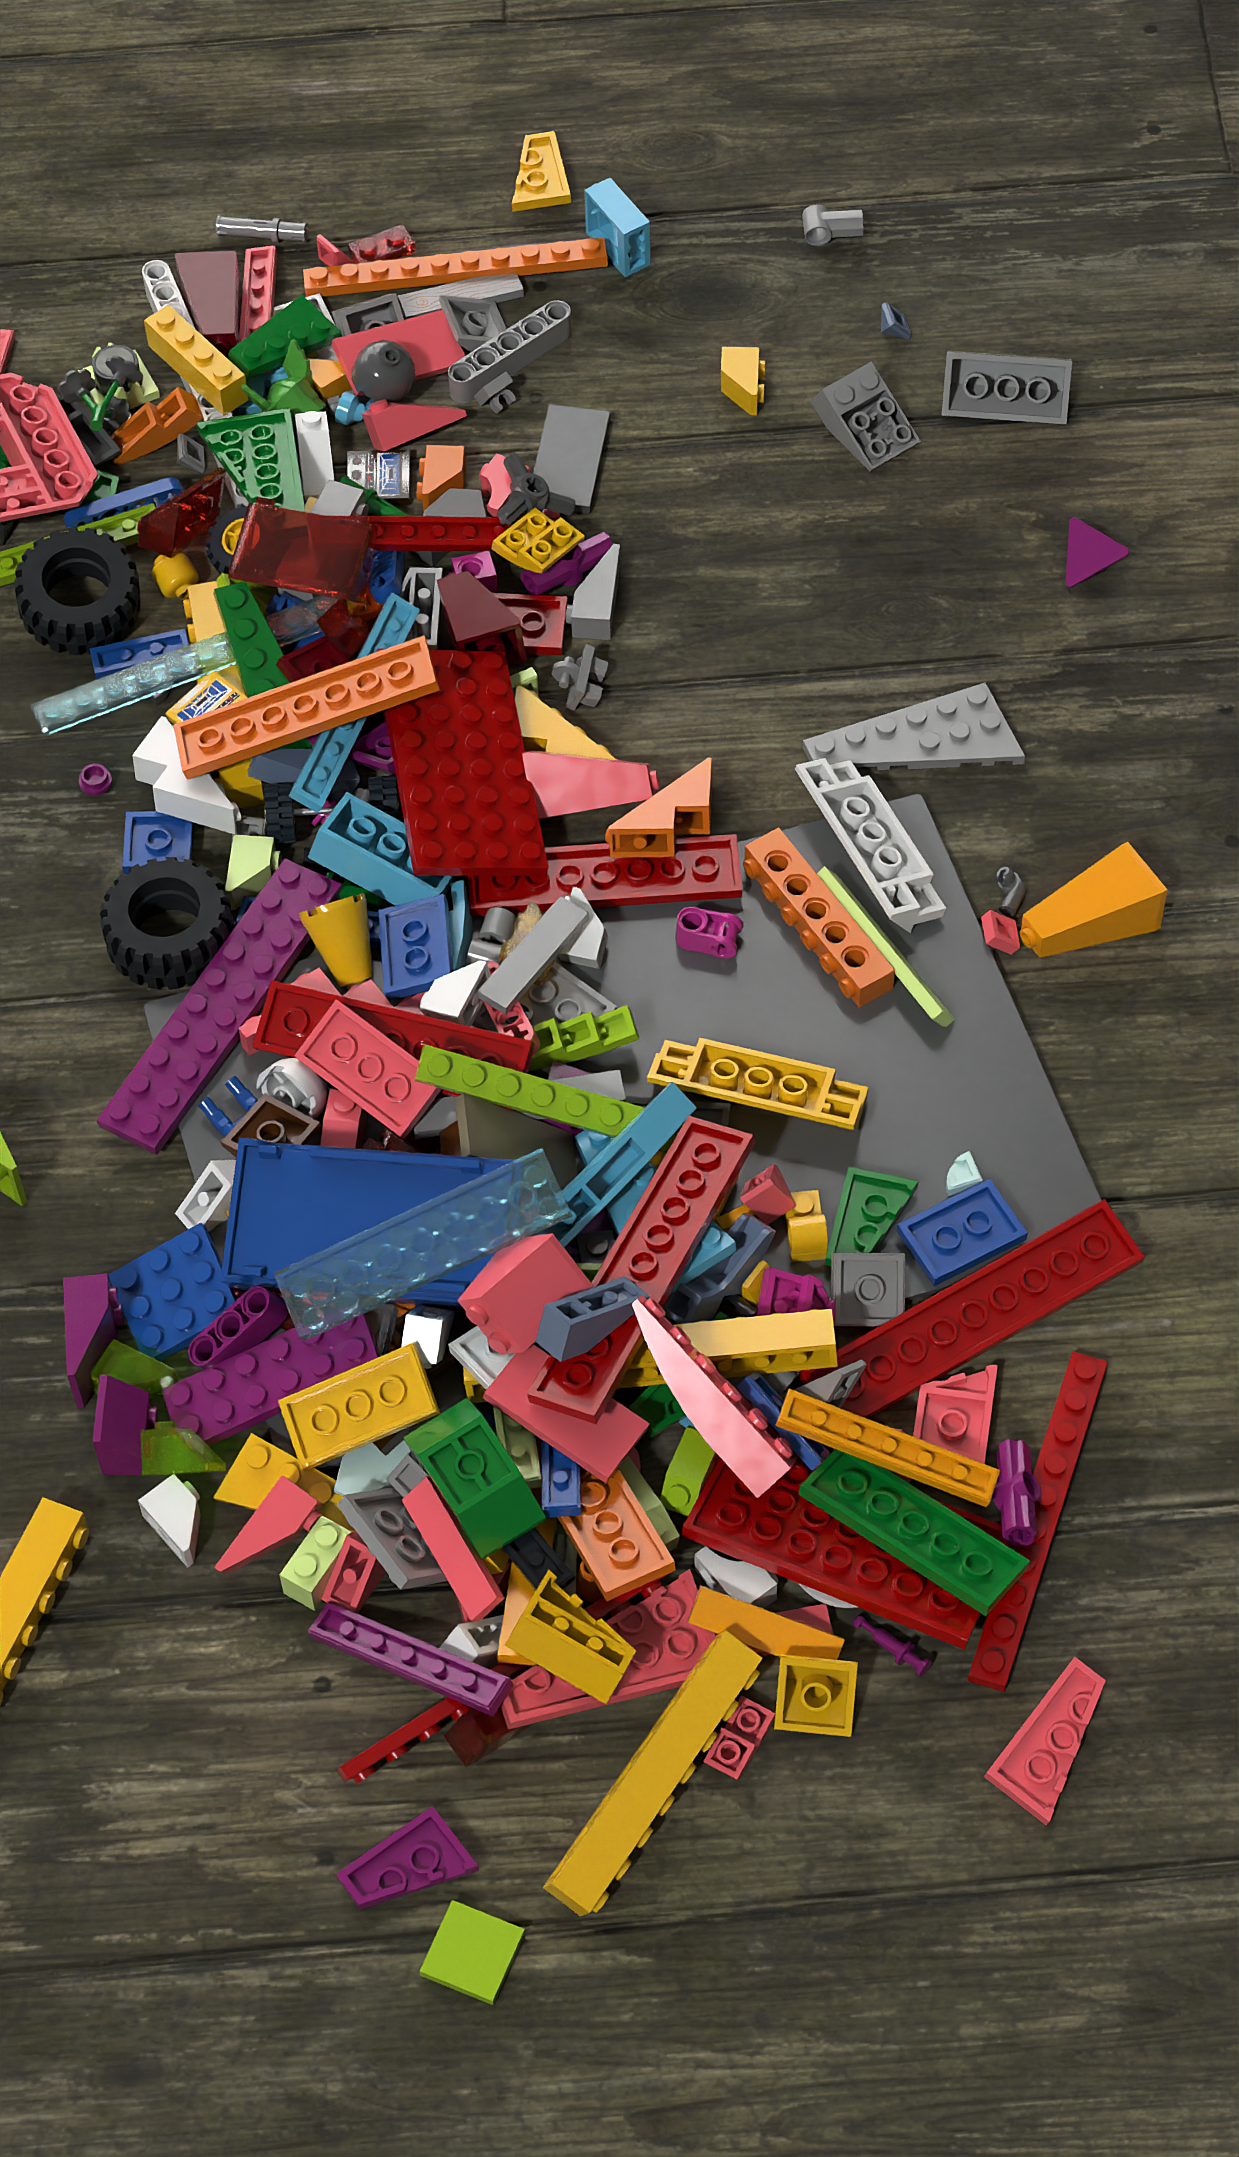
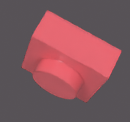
[981,910,1020,955]

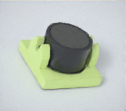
[78,342,160,409]

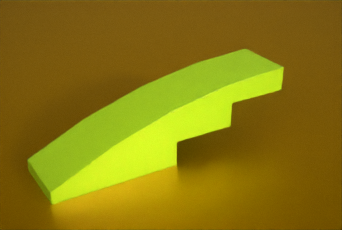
[517,1005,640,1071]

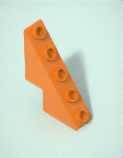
[605,758,712,858]

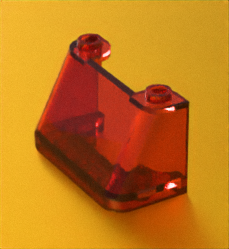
[228,497,378,603]

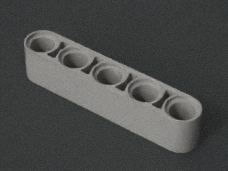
[448,300,572,403]

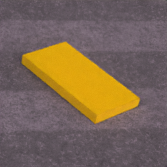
[278,1343,440,1471]

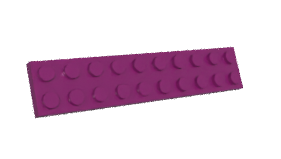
[97,859,343,1155]

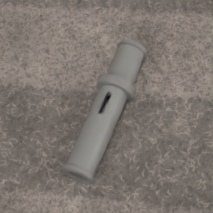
[216,215,308,243]

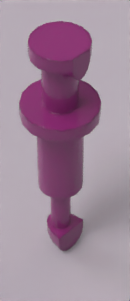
[852,1616,931,1677]

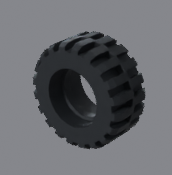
[14,527,141,655]
[100,857,234,990]

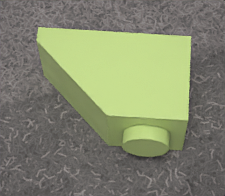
[225,835,282,910]

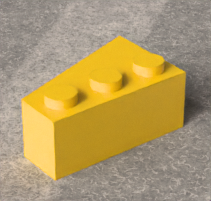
[505,1569,636,1704]

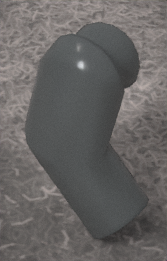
[996,867,1026,917]

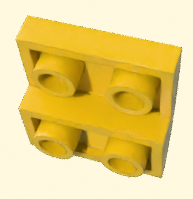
[491,508,585,574]

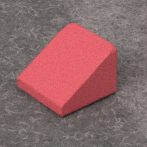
[317,234,354,267]

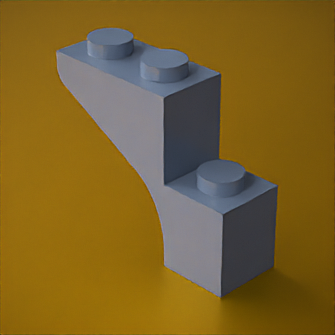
[662,1213,776,1324]

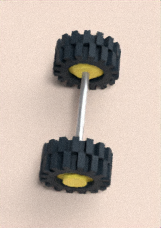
[264,775,401,844]

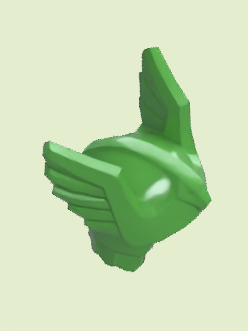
[241,339,326,435]

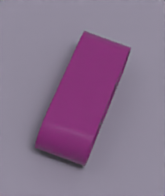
[188,1286,288,1369]

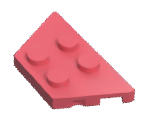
[913,1365,998,1464]

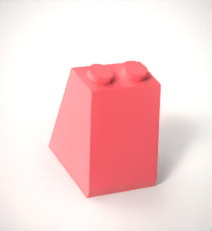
[457,1233,594,1355]

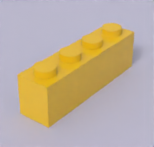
[144,305,249,416]

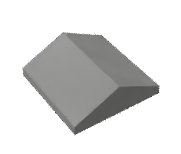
[439,295,506,352]

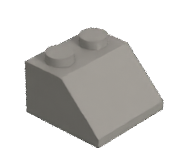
[332,293,404,337]

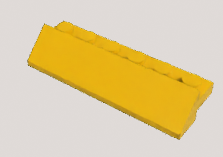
[647,1038,869,1131]

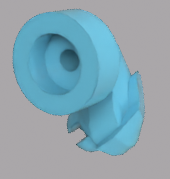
[335,392,374,426]

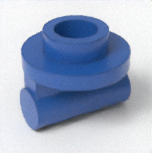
[265,591,303,630]

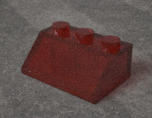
[137,467,226,558]

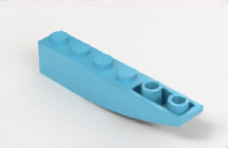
[521,1082,697,1247]

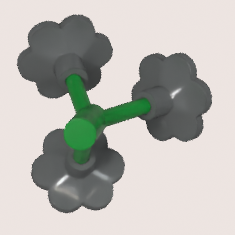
[58,355,143,433]

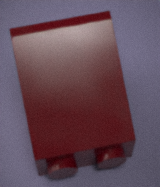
[436,571,527,666]

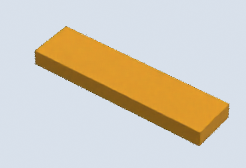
[687,1585,845,1660]

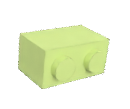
[279,1515,351,1611]

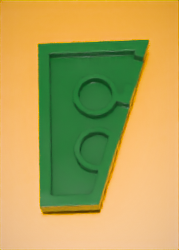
[825,1167,918,1266]

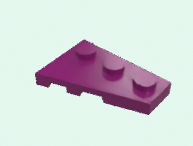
[336,1806,479,1910]

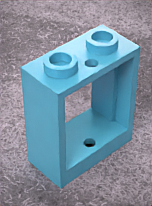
[585,178,650,277]

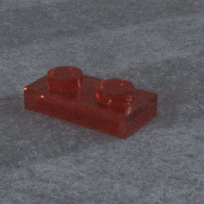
[348,224,416,264]

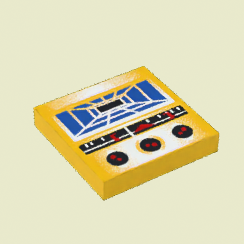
[165,670,248,724]

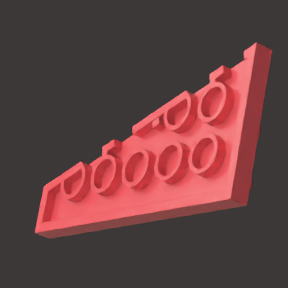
[500,1569,715,1730]

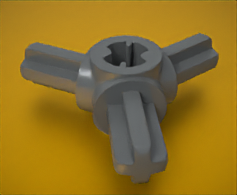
[497,453,575,525]

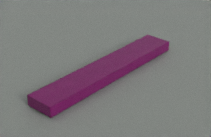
[307,1601,513,1716]

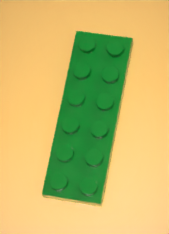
[798,1449,1030,1616]

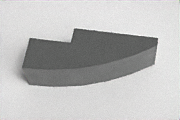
[57,394,121,468]

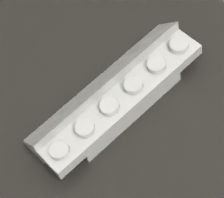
[795,758,946,933]

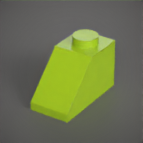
[660,1425,719,1516]

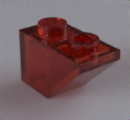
[316,599,372,659]

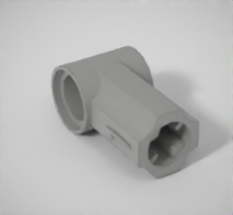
[802,205,863,246]

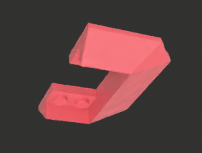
[0,372,98,522]

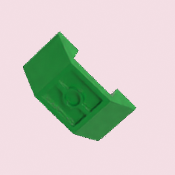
[403,1398,547,1560]

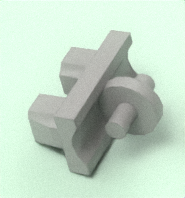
[552,644,608,711]

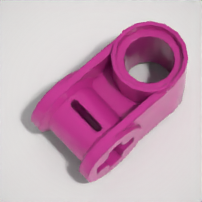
[676,906,744,959]

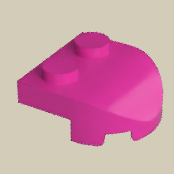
[756,1267,836,1324]

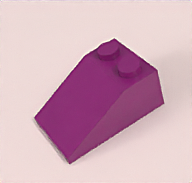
[63,1273,124,1409]

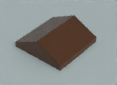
[221,1093,321,1157]

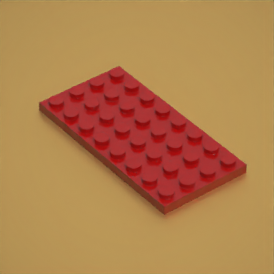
[376,649,549,876]
[681,1451,1011,1650]

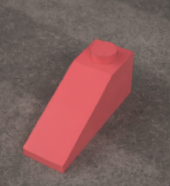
[361,399,467,452]
[320,1089,368,1149]
[214,1475,324,1575]

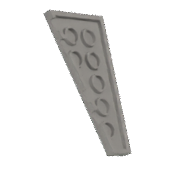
[803,683,1025,770]

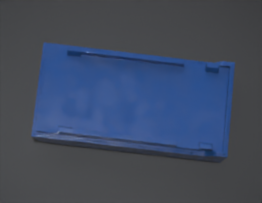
[220,1138,525,1309]

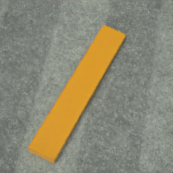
[775,1388,1000,1508]
[497,1487,557,1666]

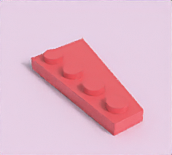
[984,1657,1106,1826]

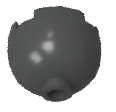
[351,340,415,403]

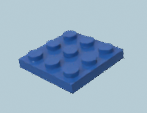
[108,1223,237,1367]

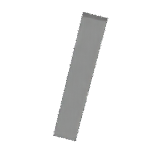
[413,1070,626,1139]

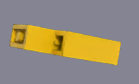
[515,685,617,760]

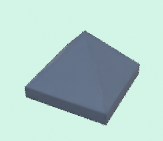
[881,302,911,339]

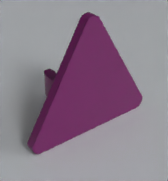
[1065,517,1130,588]

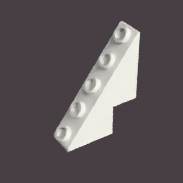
[132,716,241,835]

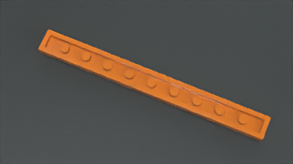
[303,238,608,297]

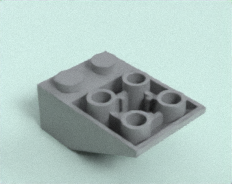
[810,361,921,471]

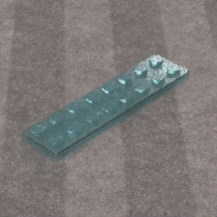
[274,1148,573,1342]

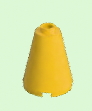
[299,893,373,990]

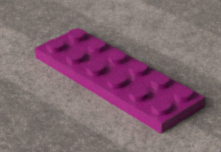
[162,1298,381,1457]

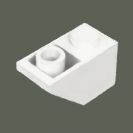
[558,887,608,969]

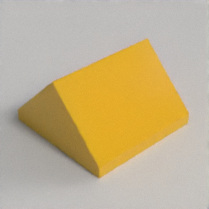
[774,1654,858,1737]

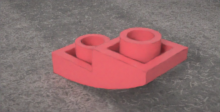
[703,1695,775,1781]

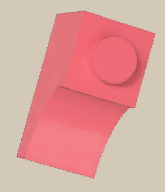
[479,453,530,517]

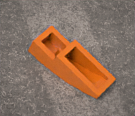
[110,387,204,465]

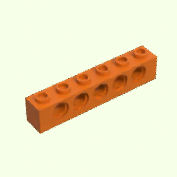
[743,827,895,1008]

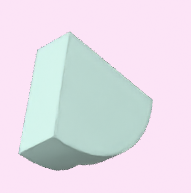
[946,1151,983,1196]

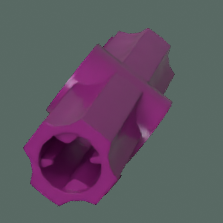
[521,532,613,595]
[992,1439,1042,1547]

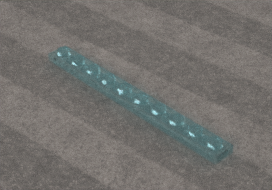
[31,591,348,736]

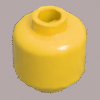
[151,550,199,600]

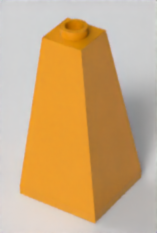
[1020,842,1168,958]

